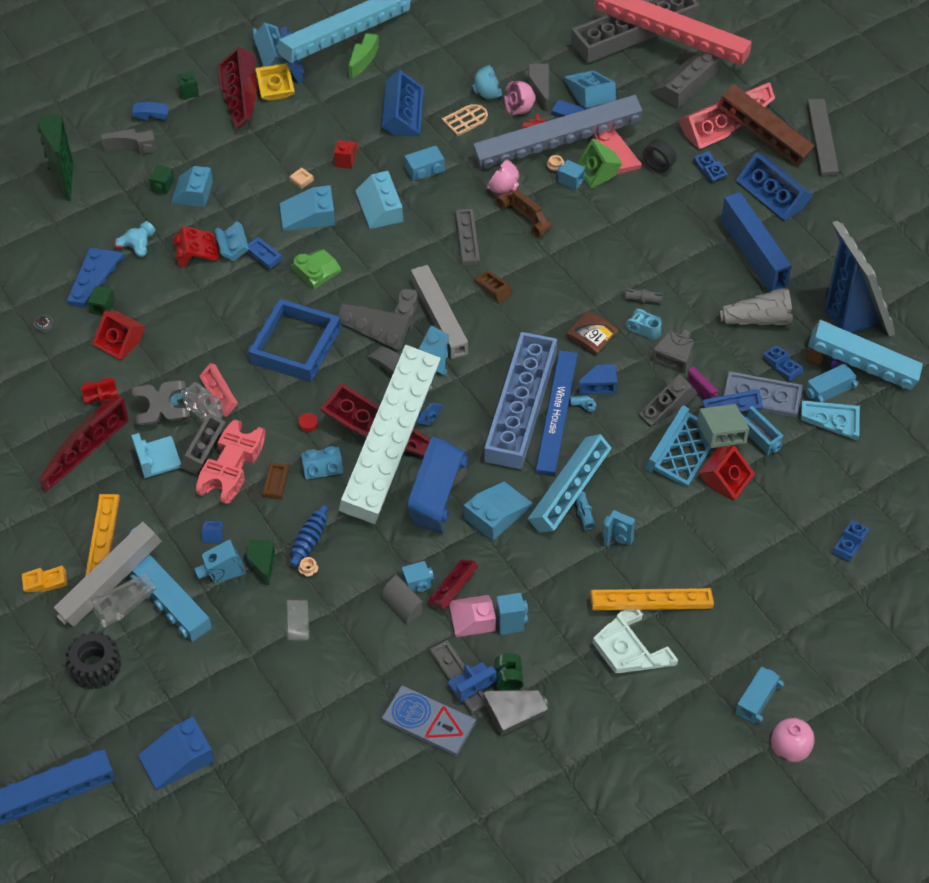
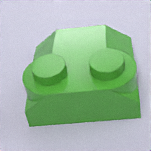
[291,249,341,289]

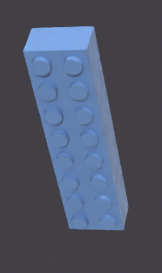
[484,332,557,469]

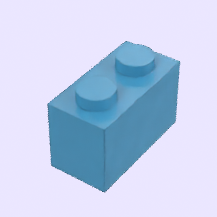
[405,146,445,181]
[497,593,528,635]

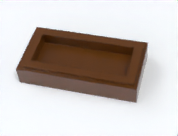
[262,463,290,500]

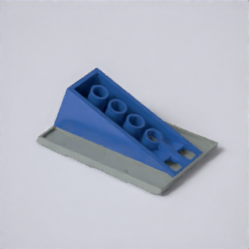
[825,221,895,336]

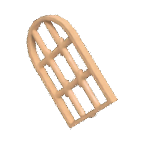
[442,105,488,136]

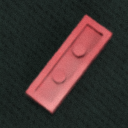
[199,363,238,417]

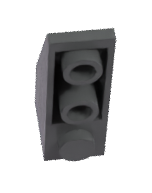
[639,374,698,426]

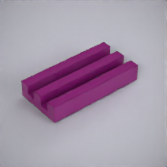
[687,366,718,399]

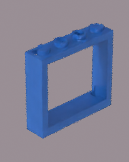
[248,299,341,382]

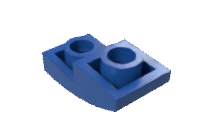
[131,102,169,121]
[693,151,727,182]
[763,345,803,382]
[832,520,870,562]

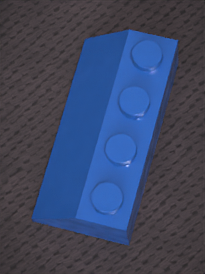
[382,70,424,136]
[736,152,813,220]

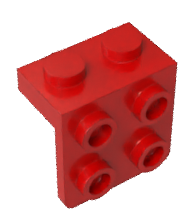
[173,226,219,267]

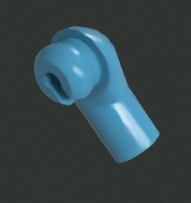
[570,396,597,412]

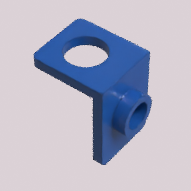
[416,403,444,425]

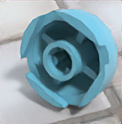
[473,65,502,100]

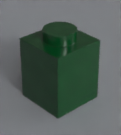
[177,71,199,100]
[149,165,175,194]
[88,286,115,316]

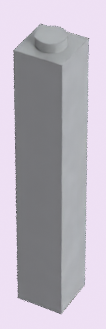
[411,265,468,359]
[54,522,162,627]

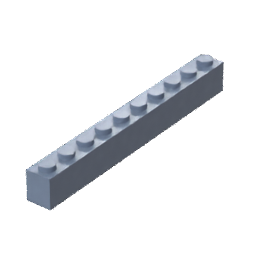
[474,95,642,169]

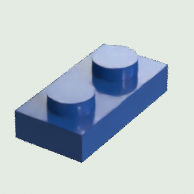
[247,237,282,269]

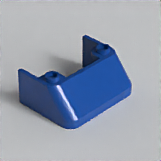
[408,437,468,534]

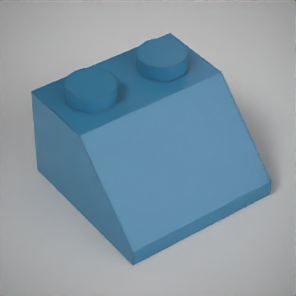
[171,166,213,207]

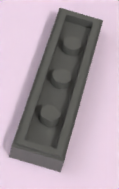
[456,209,480,266]
[430,640,486,715]

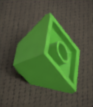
[577,139,622,188]

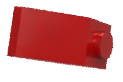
[334,140,359,169]

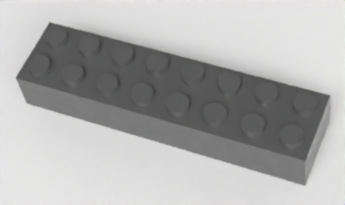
[571,0,700,63]

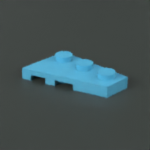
[801,401,860,441]

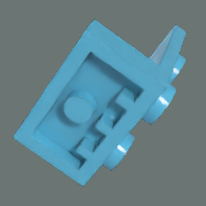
[132,433,181,478]

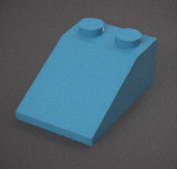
[564,70,616,109]
[280,185,335,231]
[464,482,533,541]

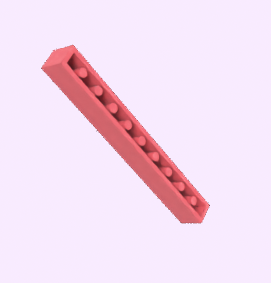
[594,0,752,66]

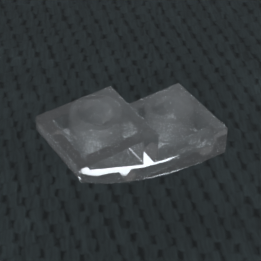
[287,600,309,640]

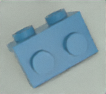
[301,446,343,479]

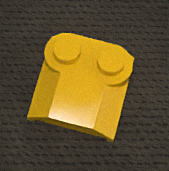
[256,63,295,101]

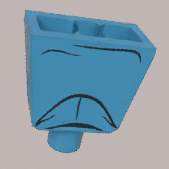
[195,540,246,583]

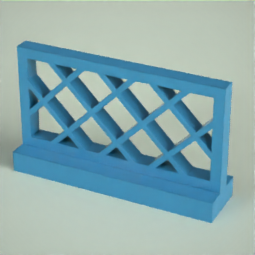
[645,405,711,488]

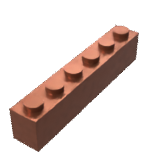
[717,84,814,167]

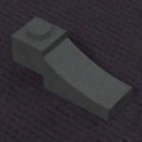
[101,128,157,155]

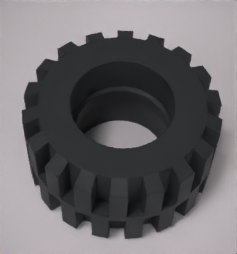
[65,631,121,689]

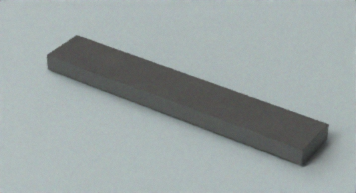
[807,99,839,176]

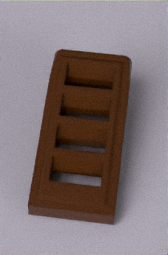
[474,270,512,303]

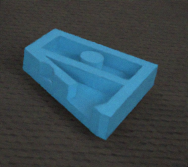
[418,325,449,375]

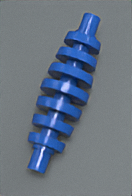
[289,505,329,567]

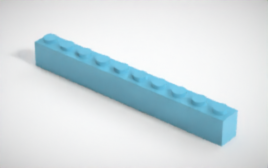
[278,0,411,63]

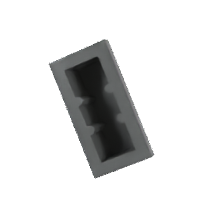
[382,575,423,625]

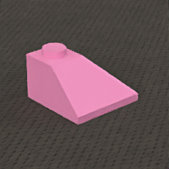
[449,595,496,637]

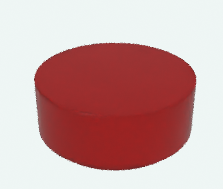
[299,413,318,432]

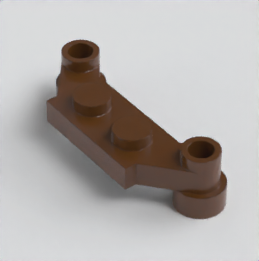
[495,189,552,238]

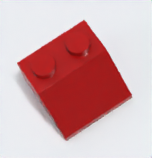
[92,311,145,360]
[699,445,755,500]

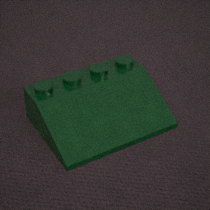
[37,114,74,201]

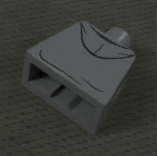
[653,330,694,374]

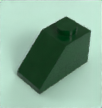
[244,539,275,585]

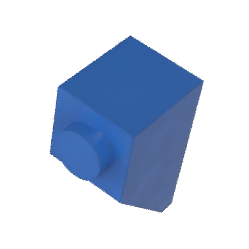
[579,364,617,395]

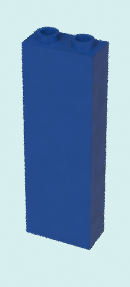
[721,192,792,292]

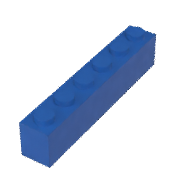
[0,749,115,825]

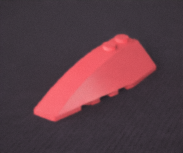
[679,82,775,149]

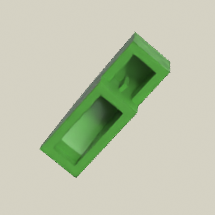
[349,33,379,79]

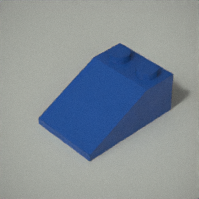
[138,717,215,791]

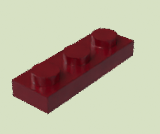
[427,559,479,609]

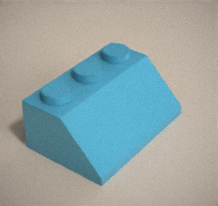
[356,171,403,229]

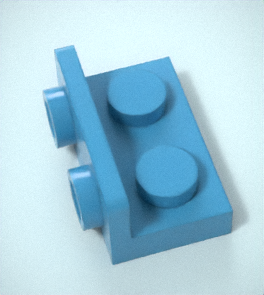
[215,221,249,261]
[602,510,635,547]

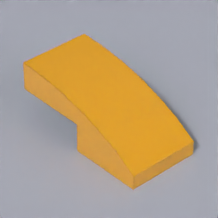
[22,565,67,592]

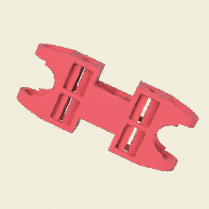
[196,420,265,504]

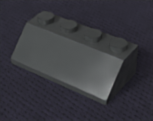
[651,52,719,108]

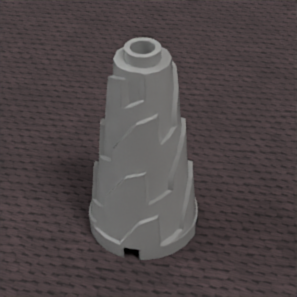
[720,288,793,325]

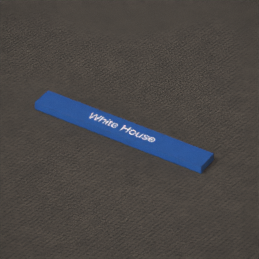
[536,351,578,476]

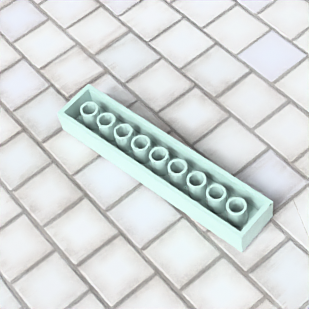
[338,345,441,524]

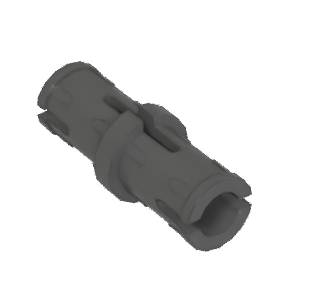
[625,288,663,304]

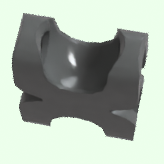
[130,381,190,426]

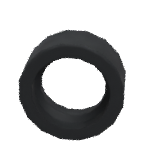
[642,139,677,173]

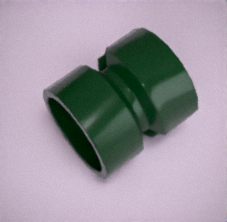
[494,653,524,691]

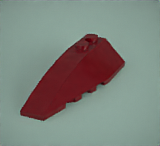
[218,46,257,129]
[320,383,431,457]
[40,396,129,493]

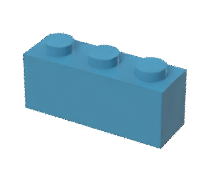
[254,22,286,67]

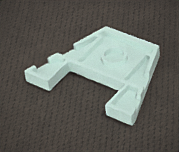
[592,610,678,673]

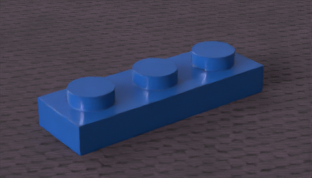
[703,389,763,413]

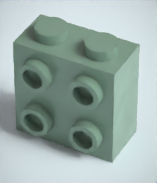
[697,404,750,448]

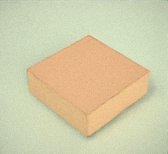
[289,168,314,189]

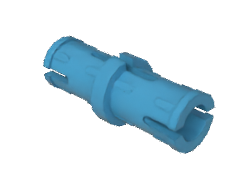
[575,492,596,531]

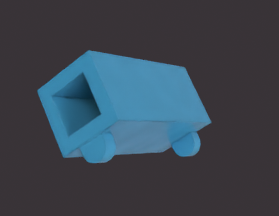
[806,363,858,403]
[736,667,784,724]

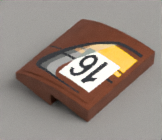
[565,311,618,356]

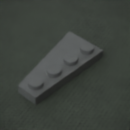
[338,303,412,350]

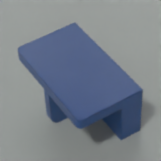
[448,663,496,702]

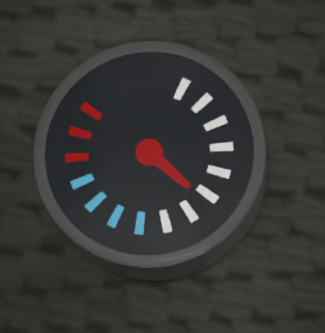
[34,315,53,333]

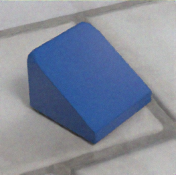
[201,521,224,543]

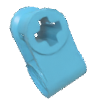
[625,309,662,340]

